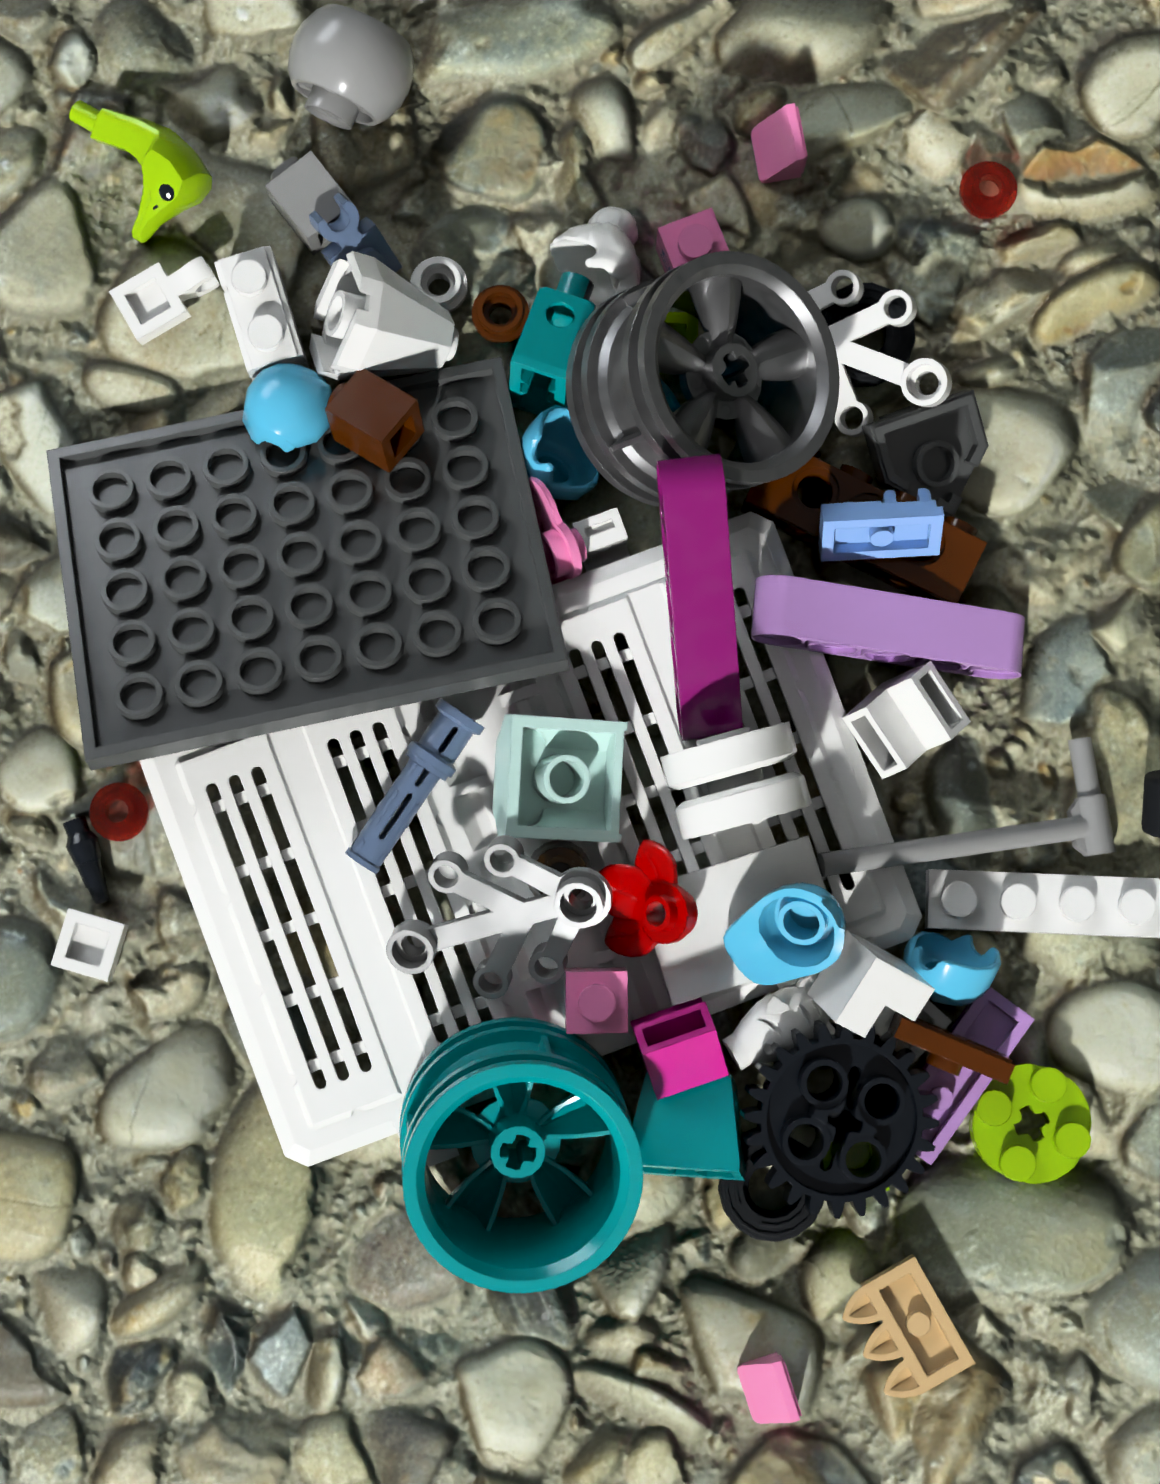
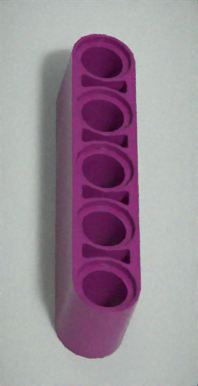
[656,454,743,741]

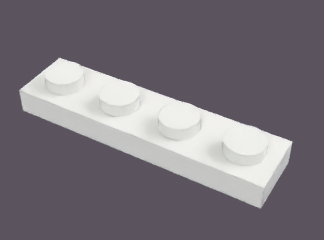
[924,869,1160,938]

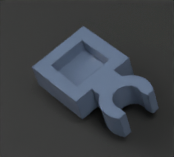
[309,192,402,272]

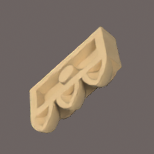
[842,1254,976,1398]

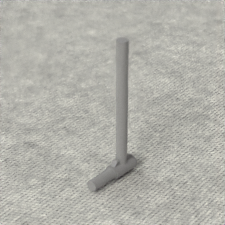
[817,737,1116,877]

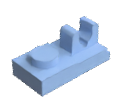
[818,488,944,562]

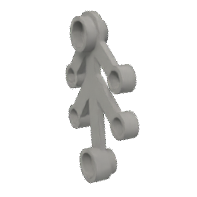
[386,835,613,999]

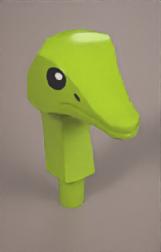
[69,100,212,243]

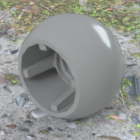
[288,4,414,130]

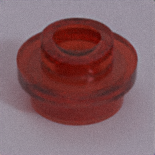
[959,161,1017,220]
[89,782,150,842]

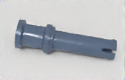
[345,698,485,874]

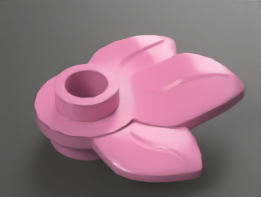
[528,477,587,585]

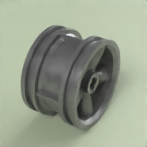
[566,251,840,506]

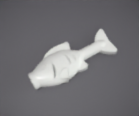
[722,937,879,1070]

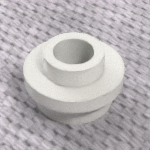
[410,256,468,312]

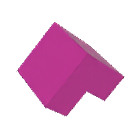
[630,997,729,1100]

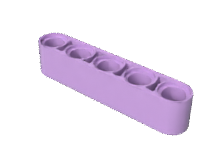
[751,575,1025,679]

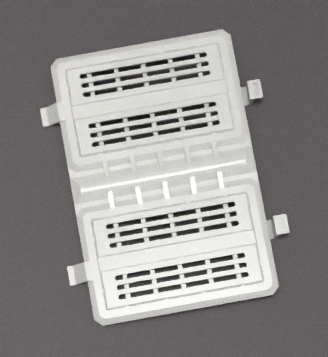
[139,507,922,1167]

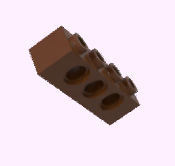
[741,451,987,603]

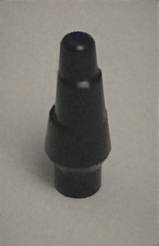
[63,816,110,904]

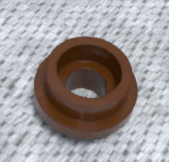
[472,285,529,343]

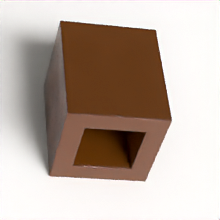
[325,369,425,473]

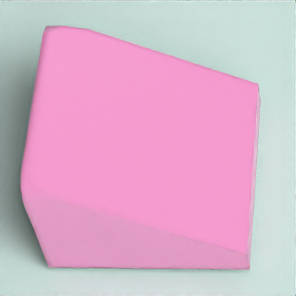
[751,103,808,184]
[737,1352,802,1424]

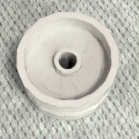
[660,722,812,840]

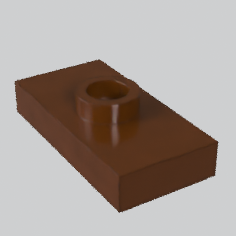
[888,1011,1015,1085]

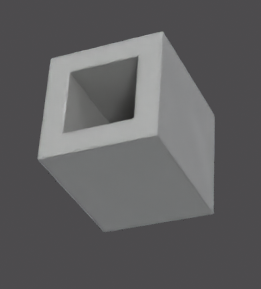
[265,151,352,256]

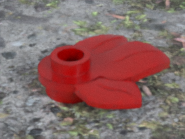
[599,839,698,957]

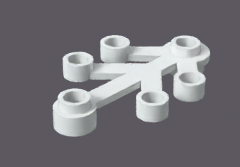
[807,270,952,437]

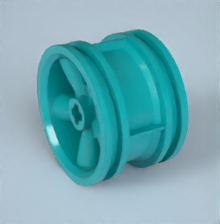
[399,1017,643,1293]

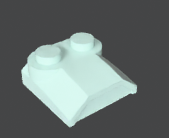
[493,714,628,843]

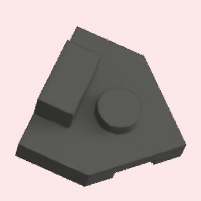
[862,390,989,519]

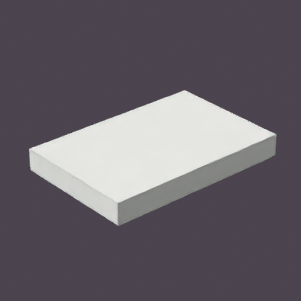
[654,836,826,1006]

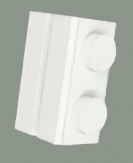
[214,246,310,382]

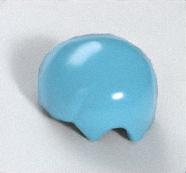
[242,363,332,452]
[520,405,600,500]
[903,931,1001,1006]

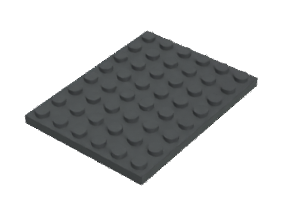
[46,357,570,771]

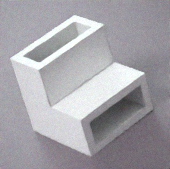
[842,660,971,779]
[807,930,935,1038]

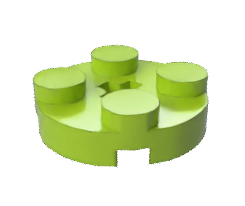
[969,1063,1092,1184]

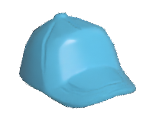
[723,882,846,985]

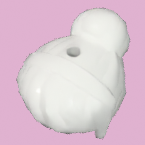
[550,206,641,308]

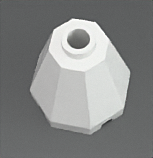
[309,251,459,380]

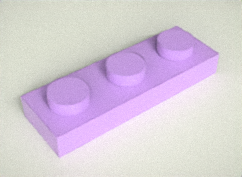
[916,987,1035,1165]

